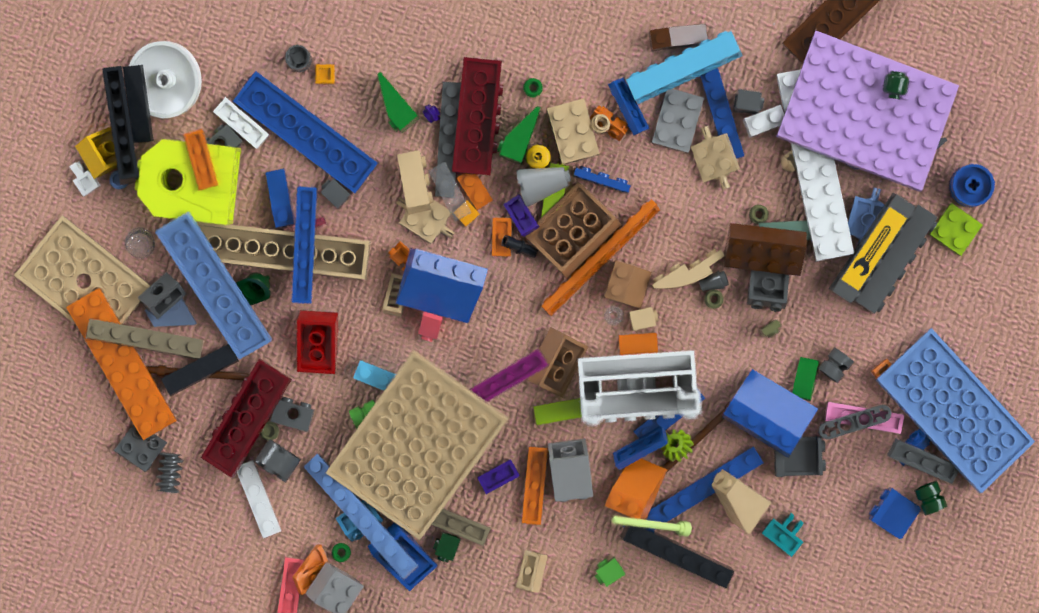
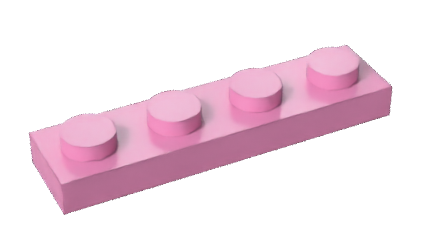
[824,402,904,434]

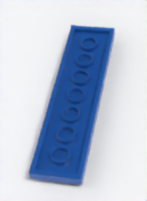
[233,71,378,194]

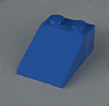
[368,522,438,591]

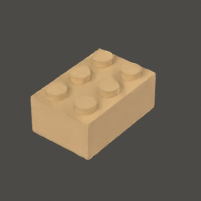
[547,98,599,165]

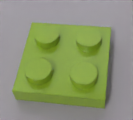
[929,203,983,256]

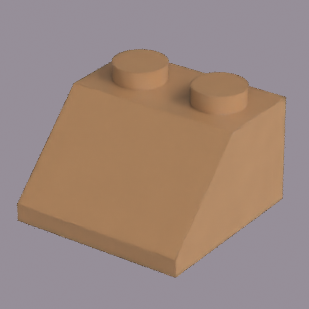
[604,261,652,309]

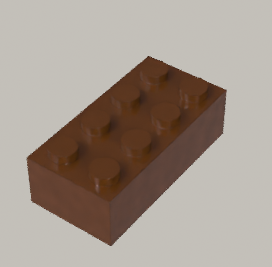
[724,223,807,276]

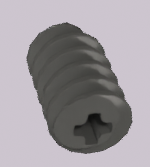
[155,452,184,493]

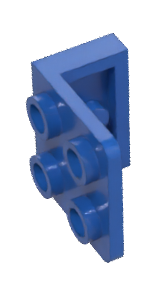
[869,487,921,539]

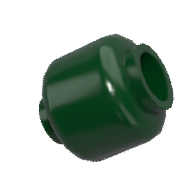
[883,71,909,99]

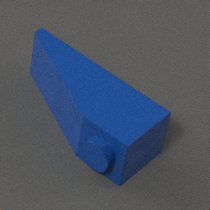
[265,169,296,229]

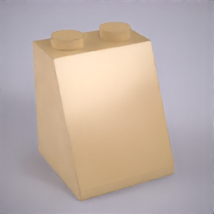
[711,469,771,534]

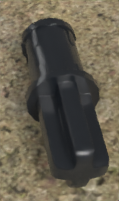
[501,235,538,258]

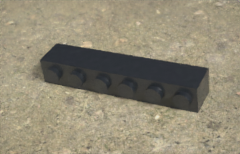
[102,66,139,185]
[620,525,735,589]

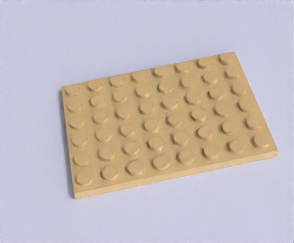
[326,350,509,540]

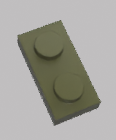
[758,319,782,338]

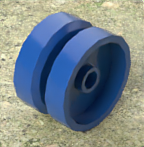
[948,164,995,207]

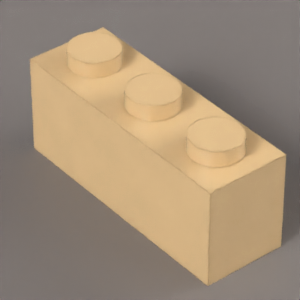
[397,150,434,214]

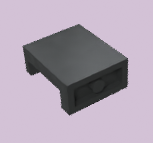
[774,436,826,477]

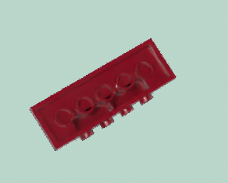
[452,57,504,176]
[201,359,292,478]

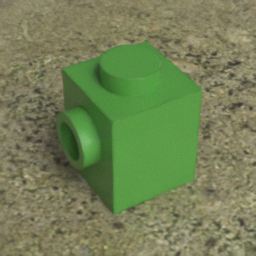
[595,557,625,587]

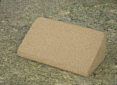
[516,550,548,592]

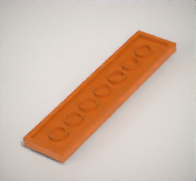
[66,288,177,440]

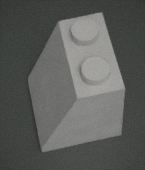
[548,439,593,502]

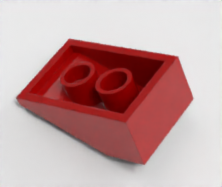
[297,310,339,374]

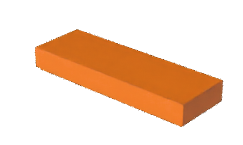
[183,129,218,190]

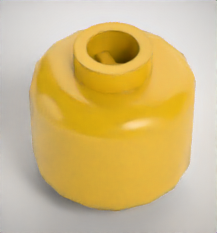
[526,145,551,168]

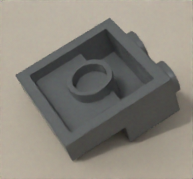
[747,270,789,312]

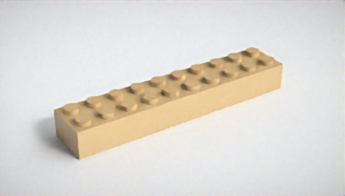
[196,221,371,280]

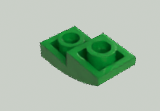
[792,357,820,401]

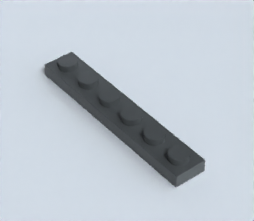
[435,82,461,198]

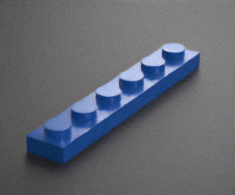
[700,68,745,159]
[292,187,317,304]

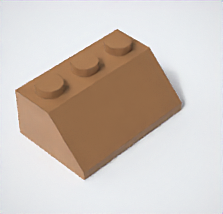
[527,327,588,398]

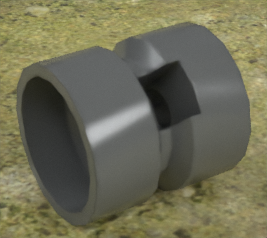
[285,45,312,73]
[818,347,854,383]

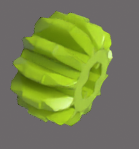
[661,429,694,462]

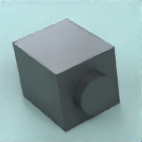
[320,179,351,209]

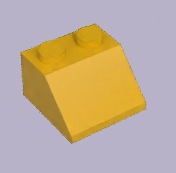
[75,126,118,179]

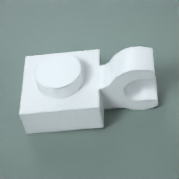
[70,161,101,197]

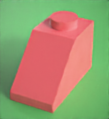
[418,312,444,342]

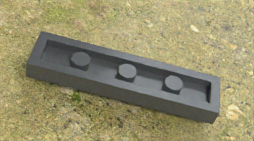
[887,438,959,484]

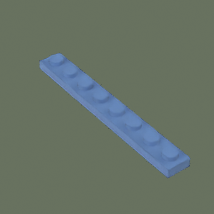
[304,454,418,579]

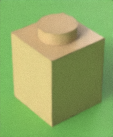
[629,307,659,331]

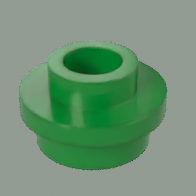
[524,78,543,98]
[332,543,351,562]

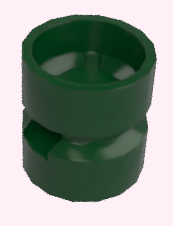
[914,481,948,516]

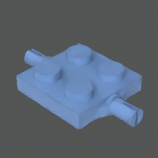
[848,187,885,244]

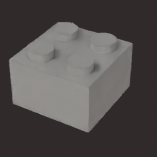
[305,562,364,613]

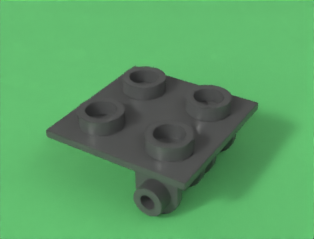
[114,424,167,472]

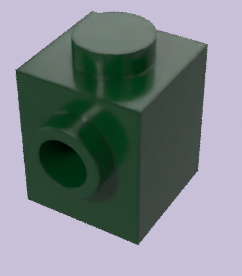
[433,532,461,563]

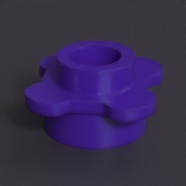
[423,104,440,123]

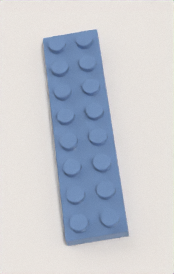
[155,211,272,359]

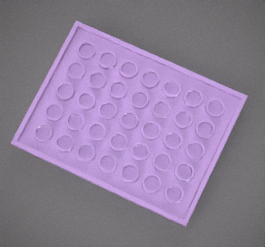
[776,31,959,192]

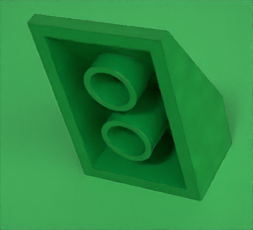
[377,72,419,133]
[497,106,541,165]

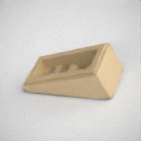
[383,273,404,317]

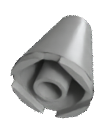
[516,167,571,206]

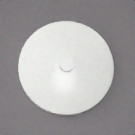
[129,41,202,118]

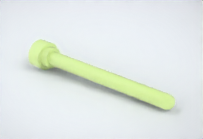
[612,516,692,537]

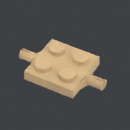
[691,126,740,190]
[396,197,455,244]

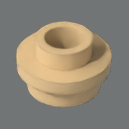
[591,114,610,133]

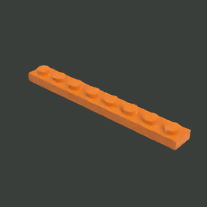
[541,199,660,316]

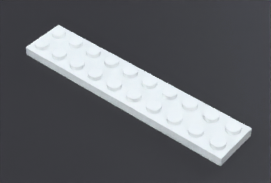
[776,69,854,262]

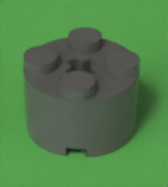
[254,439,301,483]

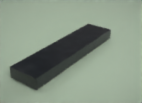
[123,64,154,143]
[161,344,239,397]

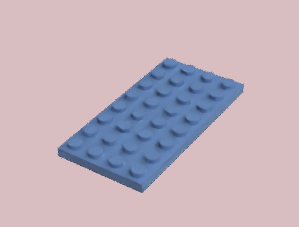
[876,328,1035,494]

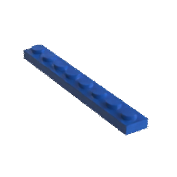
[623,446,764,530]

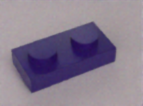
[503,194,540,237]
[477,459,520,494]

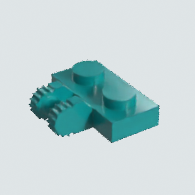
[761,513,804,557]

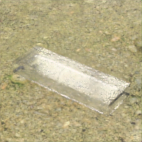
[428,162,472,222]

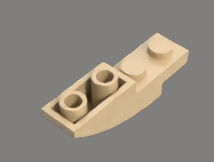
[651,249,725,289]

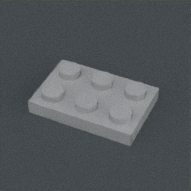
[652,89,704,153]

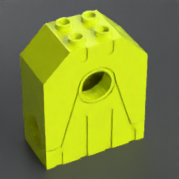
[135,139,241,225]

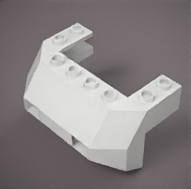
[578,351,701,425]

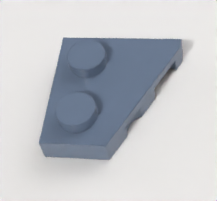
[145,298,197,327]

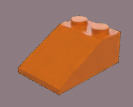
[605,458,667,520]

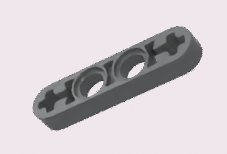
[818,405,892,439]

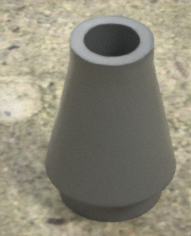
[699,270,729,291]

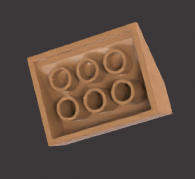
[525,182,622,279]

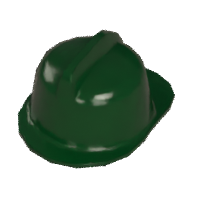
[236,273,271,305]

